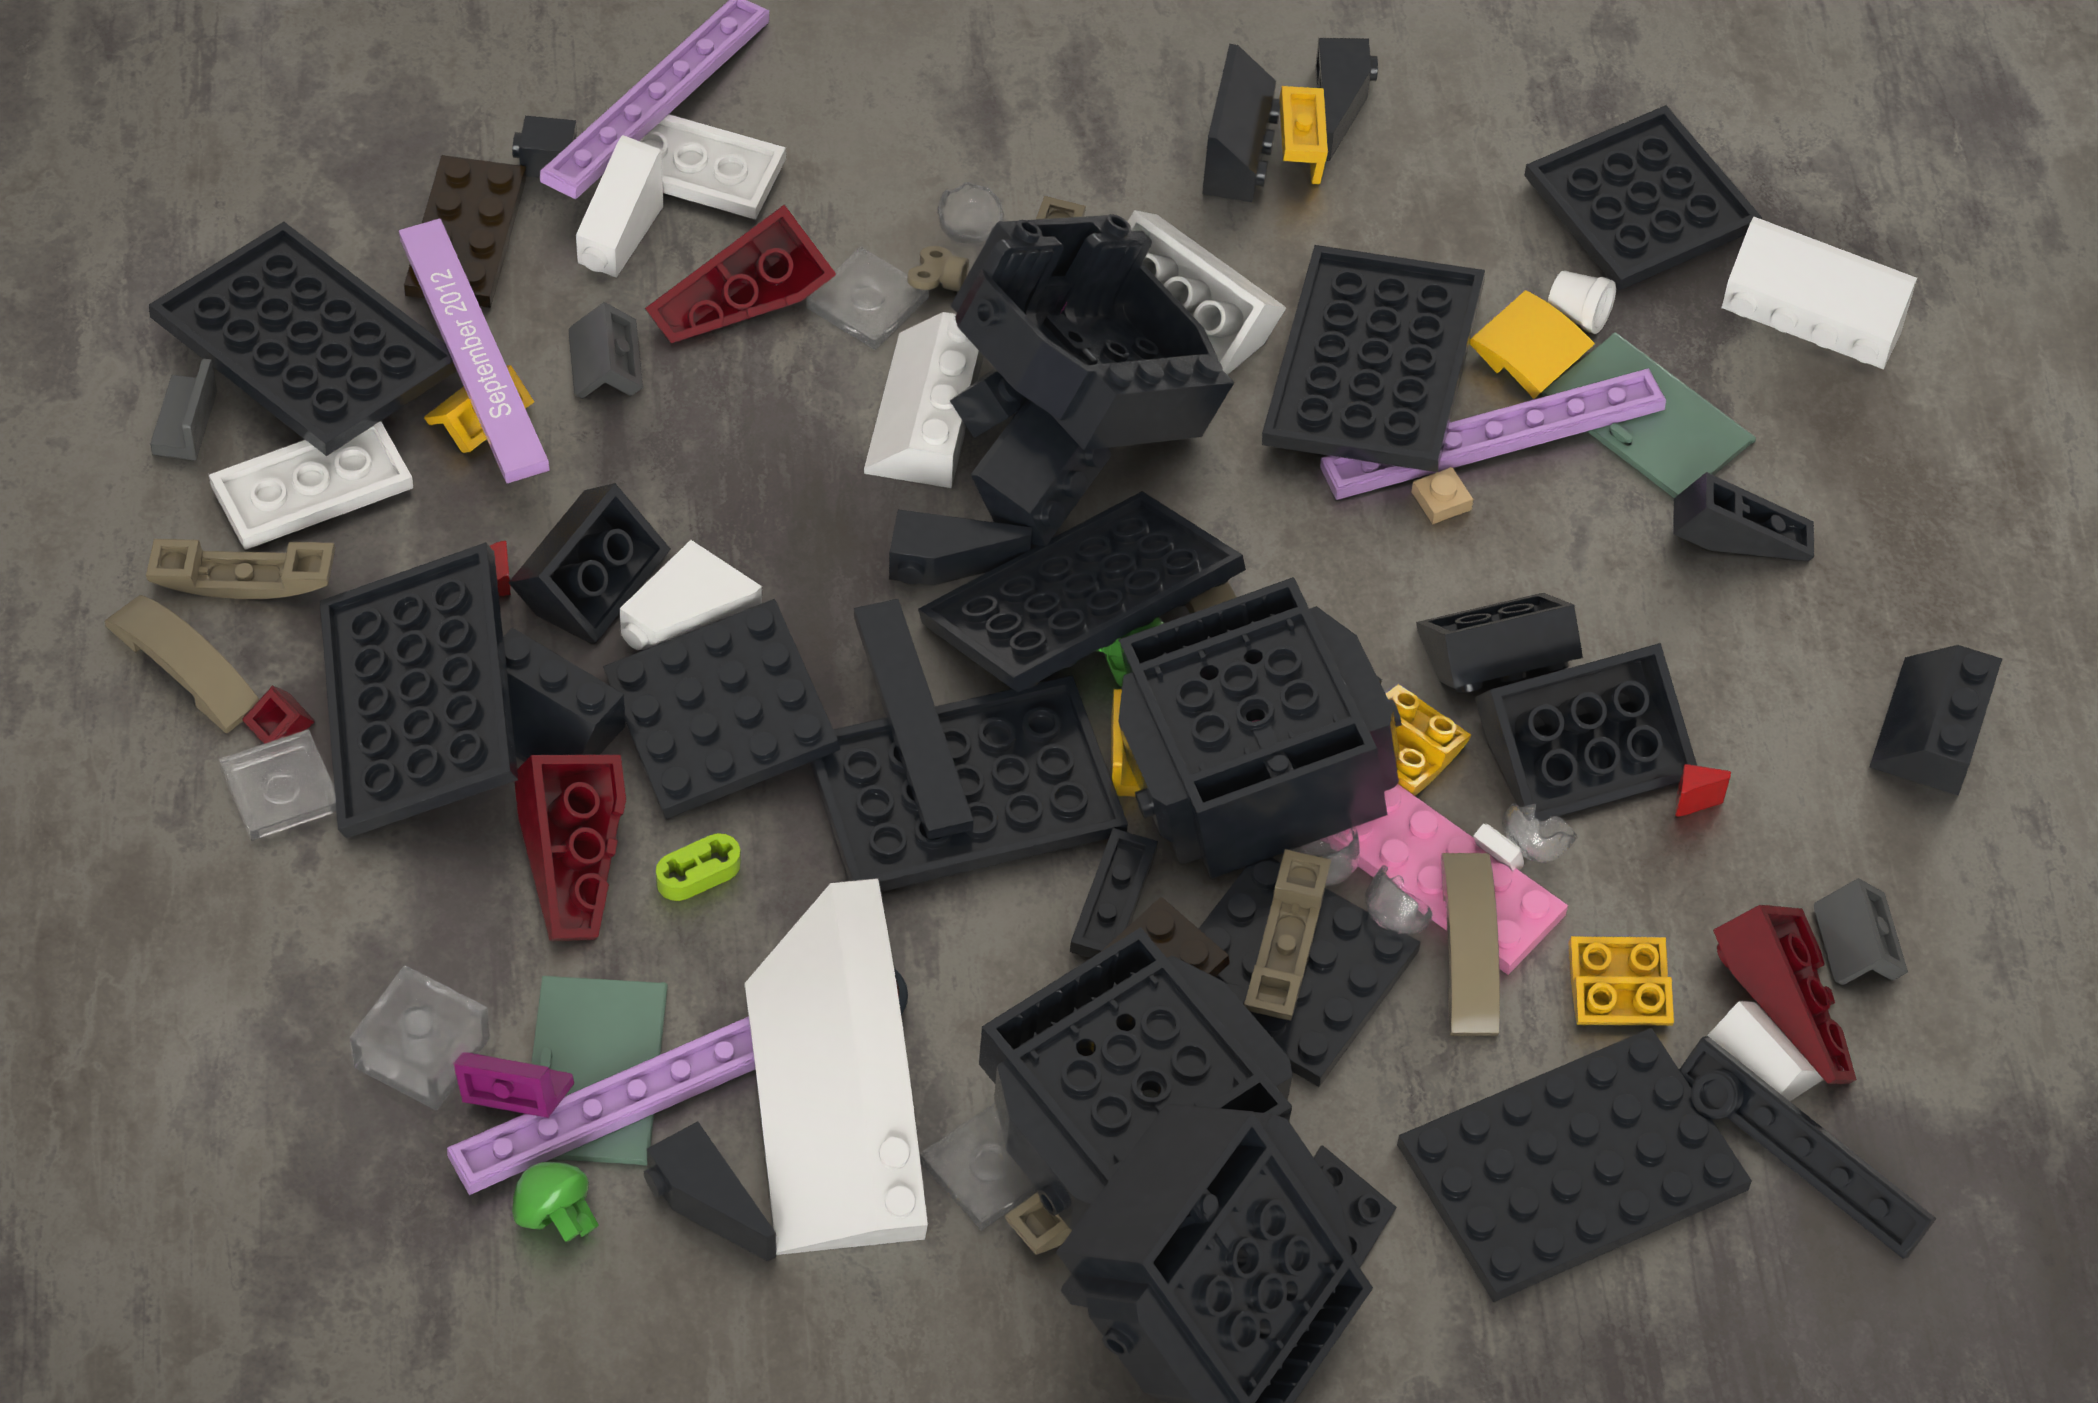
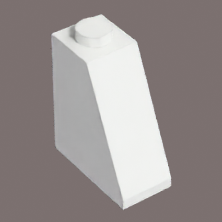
[576,135,663,278]
[620,540,762,650]

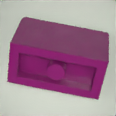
[453,1052,574,1118]

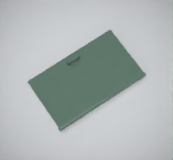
[1541,332,1756,498]
[531,976,668,1166]

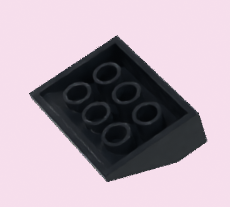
[1475,643,1697,825]

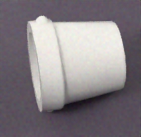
[1548,271,1616,334]

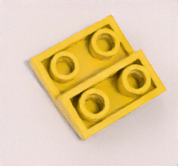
[1469,290,1595,399]
[1386,684,1471,796]
[1568,936,1674,1026]

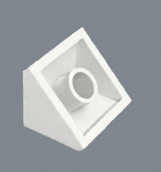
[1707,1001,1824,1101]

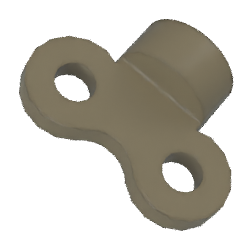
[907,246,969,291]

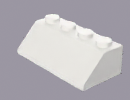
[1128,210,1286,375]
[1722,217,1917,370]
[864,312,984,488]

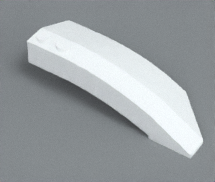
[744,879,928,1255]

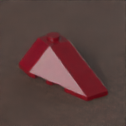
[644,204,837,344]
[514,755,626,941]
[1713,905,1857,1084]

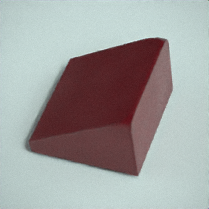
[242,685,315,751]

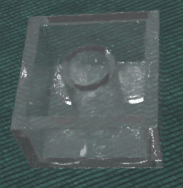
[350,965,491,1111]

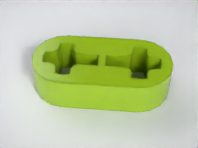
[656,833,741,901]

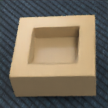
[1411,467,1474,525]

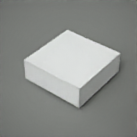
[1473,823,1525,872]

